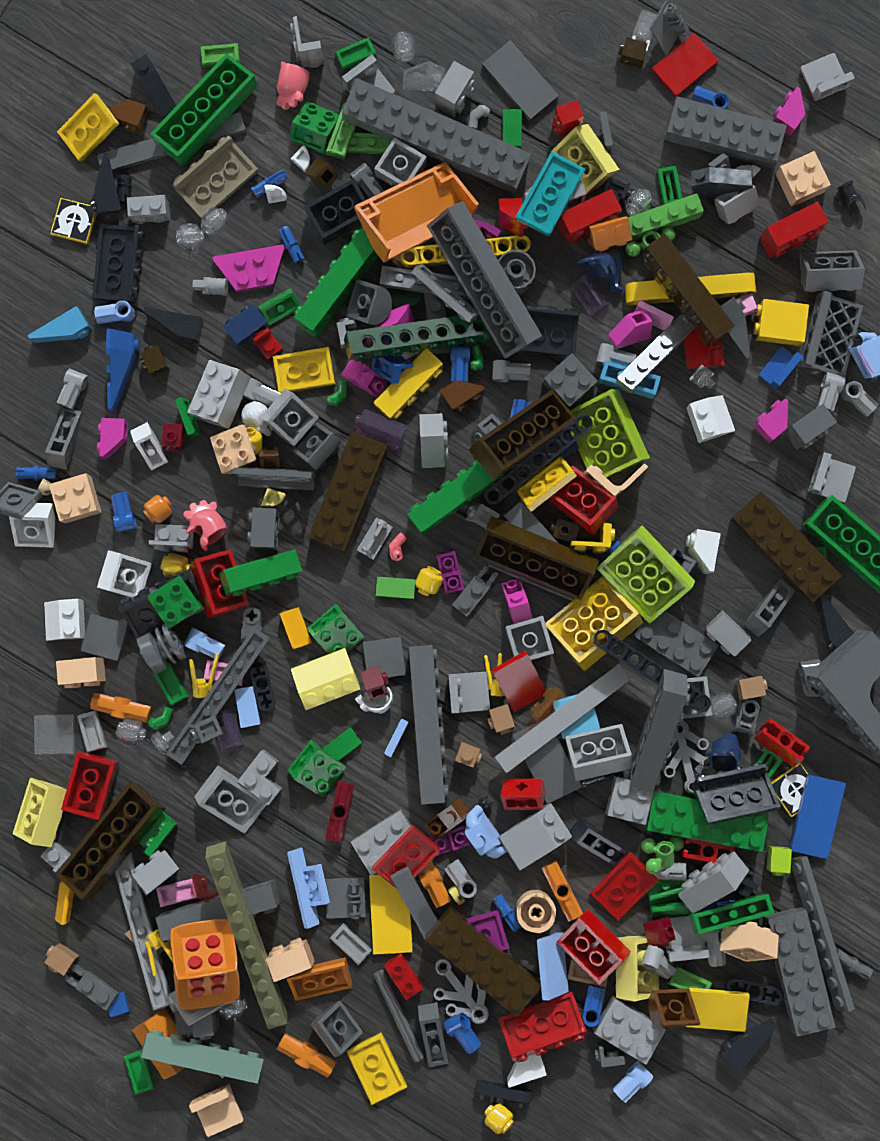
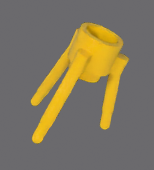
[189,653,219,698]
[484,653,505,696]
[144,929,173,977]

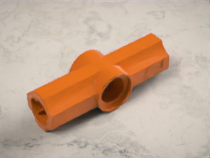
[90,693,152,723]
[418,860,451,908]
[541,860,583,921]
[277,1033,337,1078]

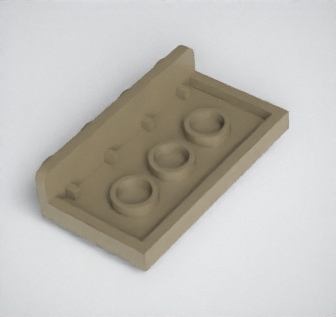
[173,136,259,220]

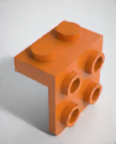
[587,216,632,251]

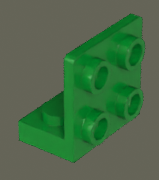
[289,102,339,154]
[147,576,203,629]
[307,604,364,654]
[288,740,346,797]
[139,812,178,857]

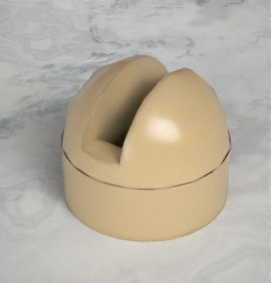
[38,479,52,495]

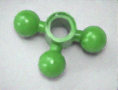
[626,227,675,257]
[641,835,684,874]

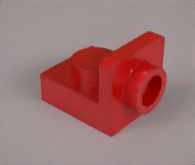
[253,328,283,361]

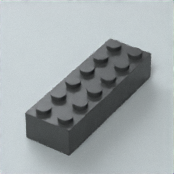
[664,96,787,169]
[630,669,690,792]
[156,879,281,943]
[764,907,836,1037]

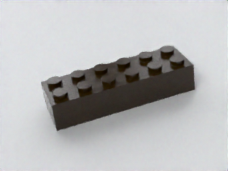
[642,234,735,348]
[469,389,576,481]
[308,431,388,554]
[730,491,842,604]
[475,516,599,600]
[55,782,166,900]
[425,906,541,1017]

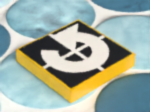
[51,198,96,244]
[771,763,808,817]

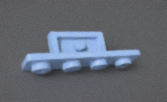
[287,848,330,929]

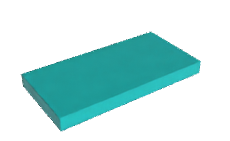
[515,151,585,237]

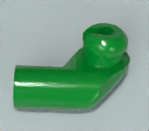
[470,345,484,371]
[327,381,347,406]
[148,706,174,730]

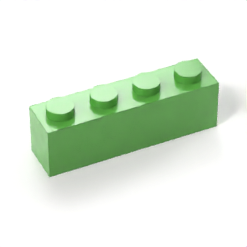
[628,193,704,242]

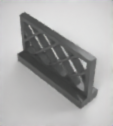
[798,291,863,377]
[233,467,316,491]

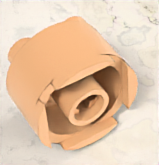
[516,890,556,933]

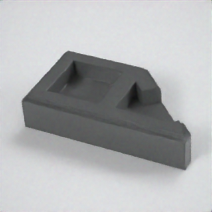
[599,112,613,152]

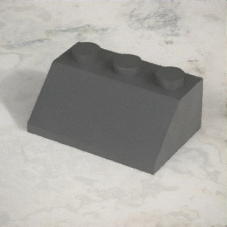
[800,250,865,292]

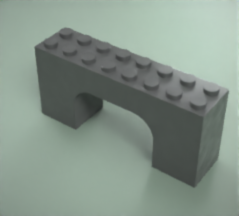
[807,629,880,763]

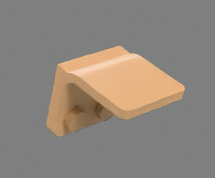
[584,464,648,497]

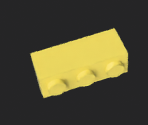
[552,124,620,195]
[291,648,360,710]
[13,778,66,847]
[616,936,659,1001]

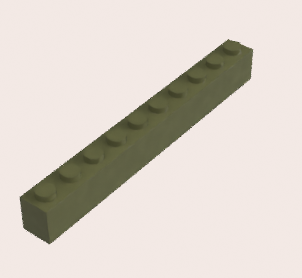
[206,841,287,1029]

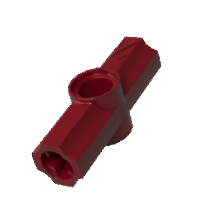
[325,781,355,842]

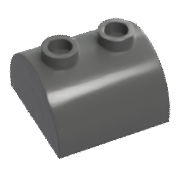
[346,279,392,325]
[292,422,342,471]
[311,1000,363,1058]

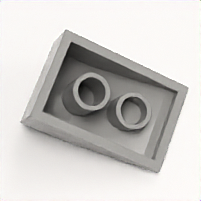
[194,766,267,834]
[498,804,572,870]

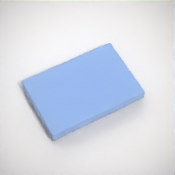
[537,932,569,1000]

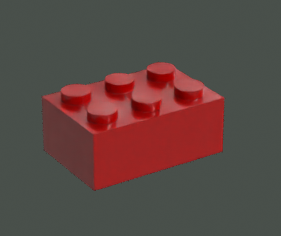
[557,189,622,244]
[759,202,829,258]
[549,465,618,535]
[190,549,249,619]
[61,752,119,820]
[556,909,631,985]

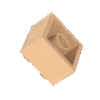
[776,151,831,207]
[49,473,102,523]
[56,657,106,688]
[720,922,779,962]
[266,938,315,982]

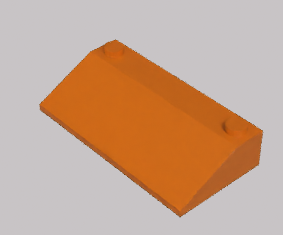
[354,162,479,262]

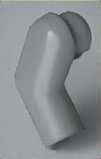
[468,105,490,130]

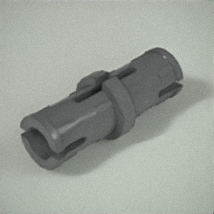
[837,949,873,980]

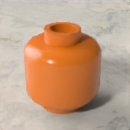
[143,495,172,523]

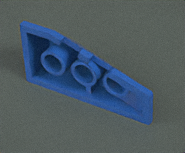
[106,329,140,412]

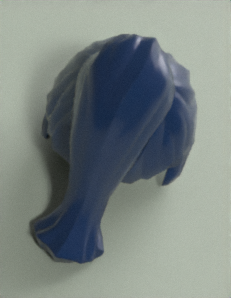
[577,248,624,293]
[706,732,741,771]

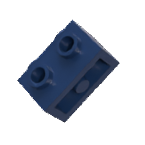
[223,304,269,348]

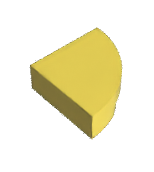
[261,488,286,507]
[449,886,465,905]

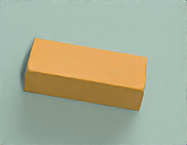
[280,607,312,650]
[55,882,74,925]

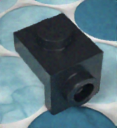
[603,178,632,205]
[669,548,699,576]

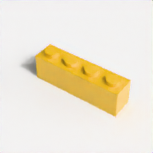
[374,349,443,421]

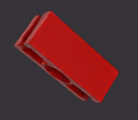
[754,718,810,767]
[680,837,735,863]

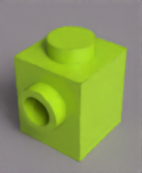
[766,846,792,876]

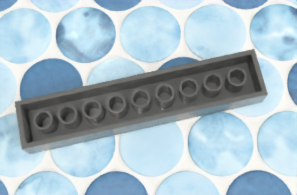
[342,78,531,194]

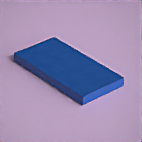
[789,774,846,859]

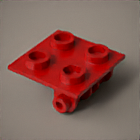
[684,330,725,369]

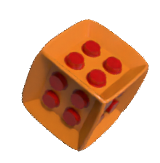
[170,919,240,1010]

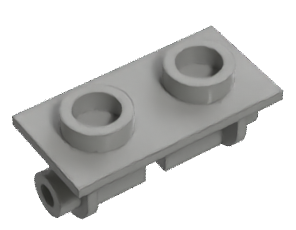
[357,517,393,560]

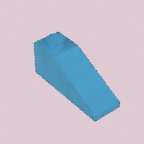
[27,306,93,343]

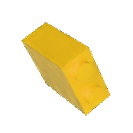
[753,299,809,346]

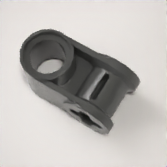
[241,607,262,643]
[798,659,823,697]
[732,699,760,737]

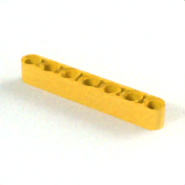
[400,235,531,268]
[625,273,756,305]

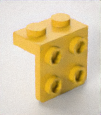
[569,523,615,553]

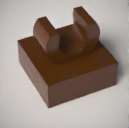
[259,447,280,468]

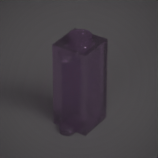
[354,409,407,450]

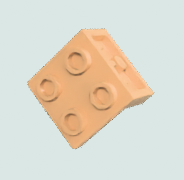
[210,425,256,474]
[189,1083,244,1137]

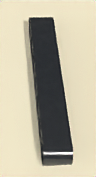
[485,415,593,505]
[591,630,711,712]

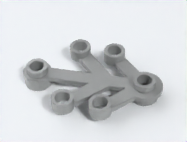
[663,720,712,794]
[434,958,489,1024]

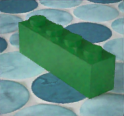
[219,549,302,597]
[688,894,774,934]

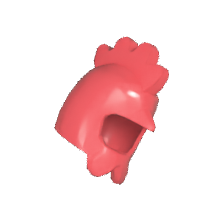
[276,62,309,110]
[183,500,228,551]

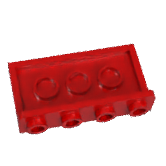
[499,992,588,1063]

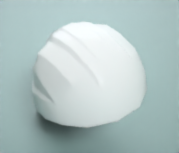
[241,401,271,436]
[355,687,393,714]

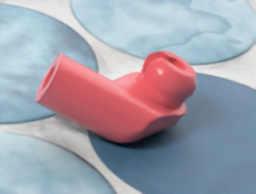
[389,532,407,561]

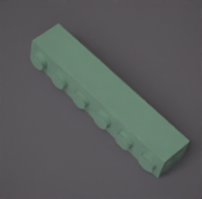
[140,1029,264,1084]

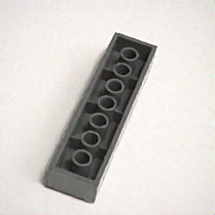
[427,201,542,359]
[409,645,449,805]

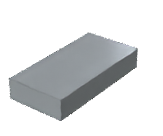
[77,710,107,753]
[330,923,372,965]

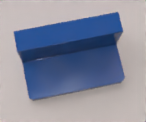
[758,347,803,390]
[371,354,413,384]

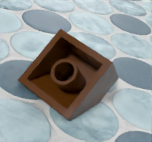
[646,988,700,1027]

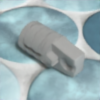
[192,277,228,296]
[654,863,687,881]

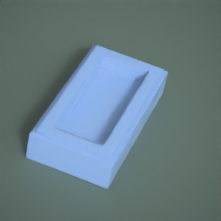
[234,686,261,728]
[384,719,408,757]

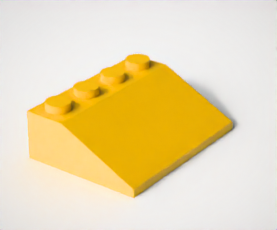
[545,576,643,671]

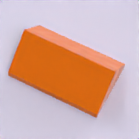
[287,957,353,1001]
[132,1008,187,1080]

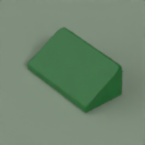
[258,288,300,325]
[647,879,685,905]
[650,902,691,920]

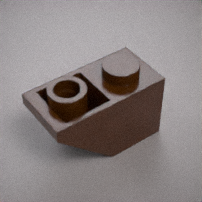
[108,99,149,133]
[440,380,485,413]
[424,797,470,840]

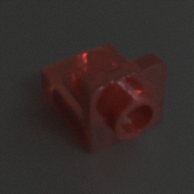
[191,872,218,901]

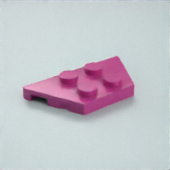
[212,244,285,292]

